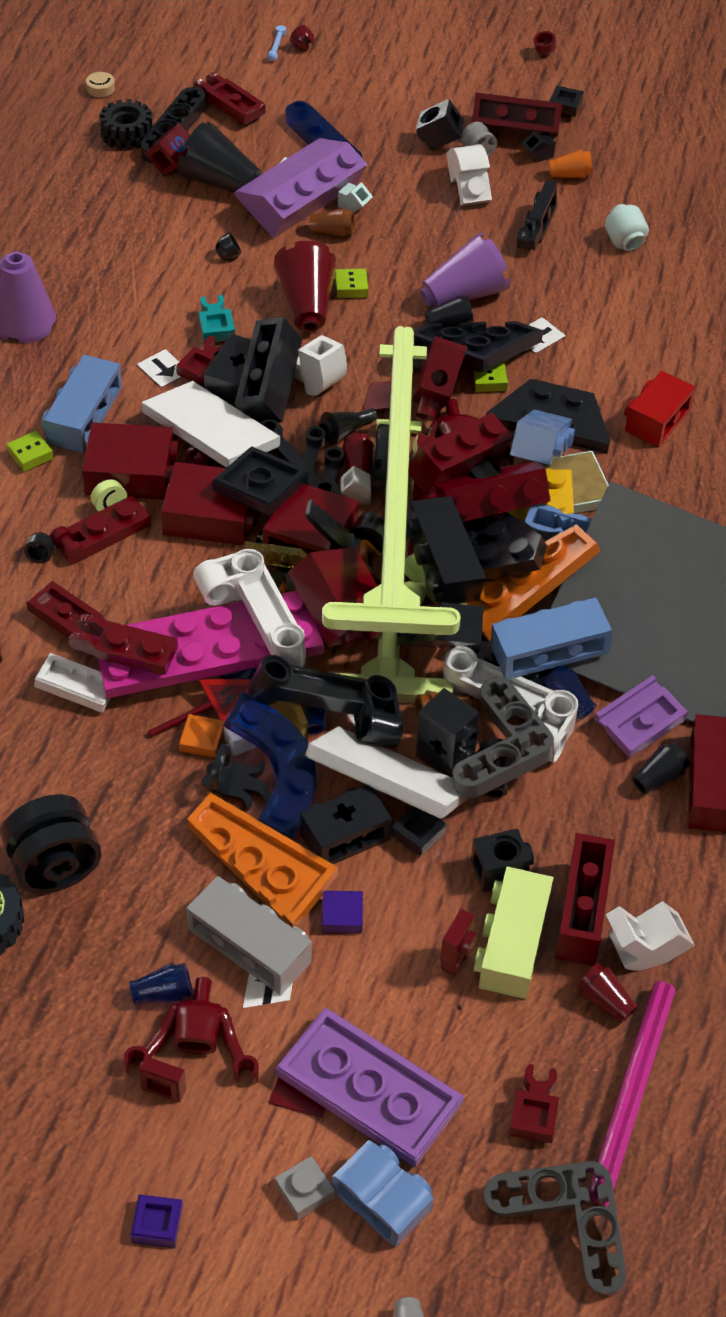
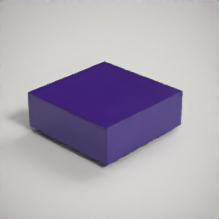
[322,891,363,933]
[130,1194,183,1248]

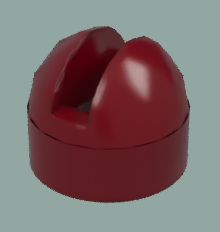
[290,25,314,51]
[534,31,556,56]
[185,446,212,466]

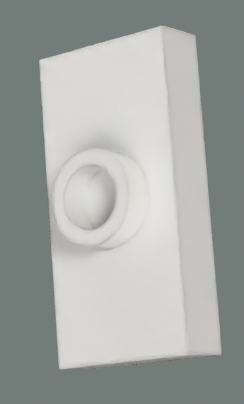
[34,653,111,713]

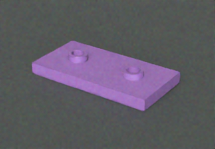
[275,1007,464,1168]

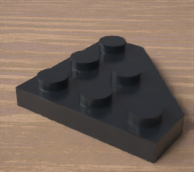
[413,321,543,372]
[462,512,547,581]

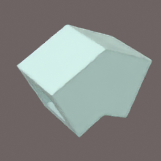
[338,182,373,213]

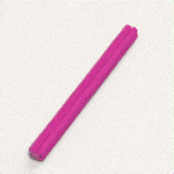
[589,981,675,1207]

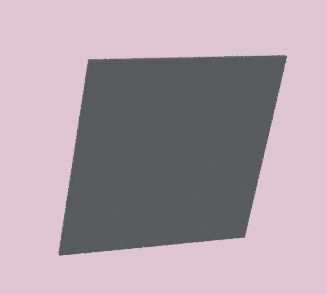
[551,481,726,723]

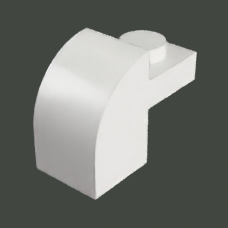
[446,144,492,206]
[293,335,347,396]
[606,901,695,971]

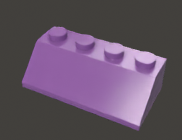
[234,138,368,239]

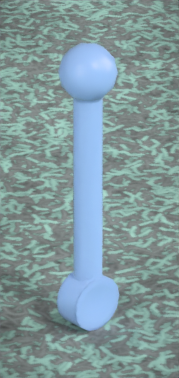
[267,25,286,61]

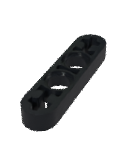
[141,87,206,163]

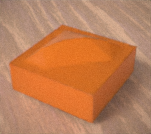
[179,714,225,758]

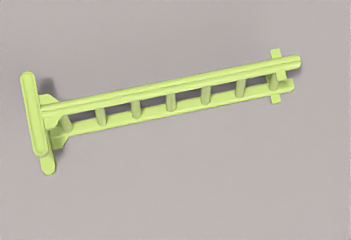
[322,326,461,704]

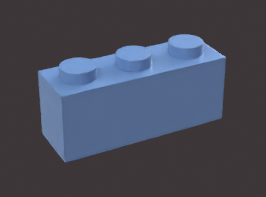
[41,355,122,453]
[510,410,575,465]
[491,598,612,680]

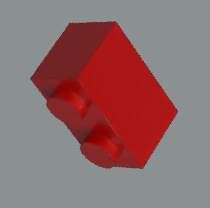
[624,370,696,448]

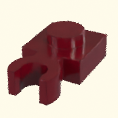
[176,336,224,387]
[440,909,478,976]
[509,1064,559,1144]

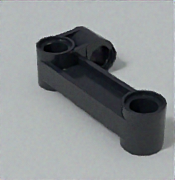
[248,655,403,748]

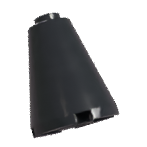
[177,121,261,193]

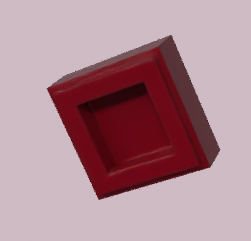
[139,1056,186,1102]

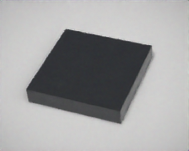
[212,446,309,516]

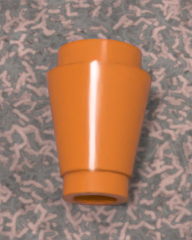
[549,149,593,179]

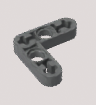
[453,677,554,798]
[484,1161,627,1297]

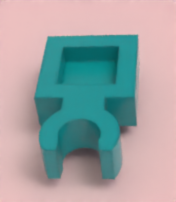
[199,295,235,342]

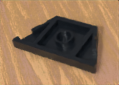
[485,379,610,453]

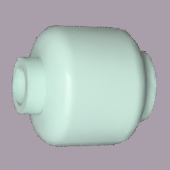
[604,204,649,251]

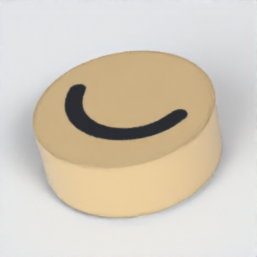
[86,72,115,98]

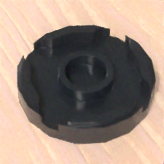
[371,424,389,492]

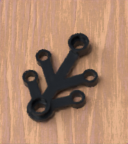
[260,419,345,495]

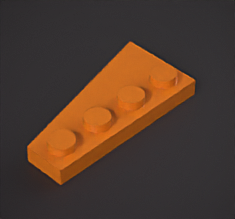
[465,524,601,641]
[187,792,338,927]

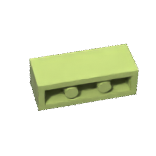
[473,867,554,999]

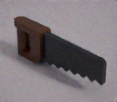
[305,499,383,586]

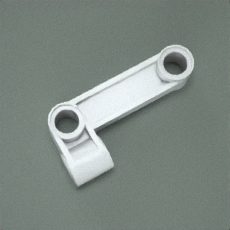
[193,549,306,667]
[443,646,578,763]

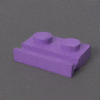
[595,675,688,758]

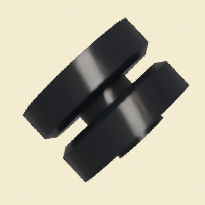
[0,794,102,894]

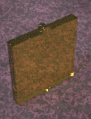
[243,541,307,568]

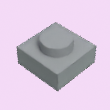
[274,1156,335,1220]

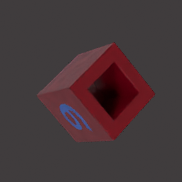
[144,123,190,176]

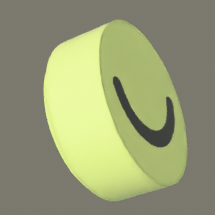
[91,480,127,512]

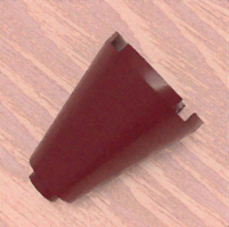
[274,241,336,332]

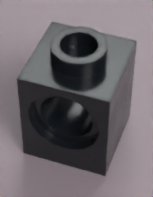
[416,99,465,151]
[470,828,534,892]

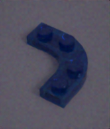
[223,691,316,839]

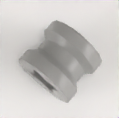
[461,122,497,157]

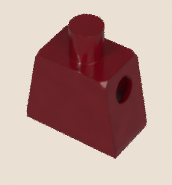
[412,336,467,421]

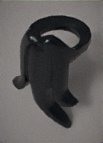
[202,744,277,812]

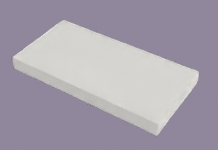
[142,381,280,468]
[305,726,468,819]

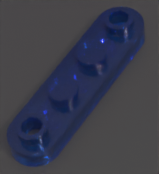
[285,101,362,158]

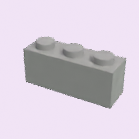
[186,876,312,996]

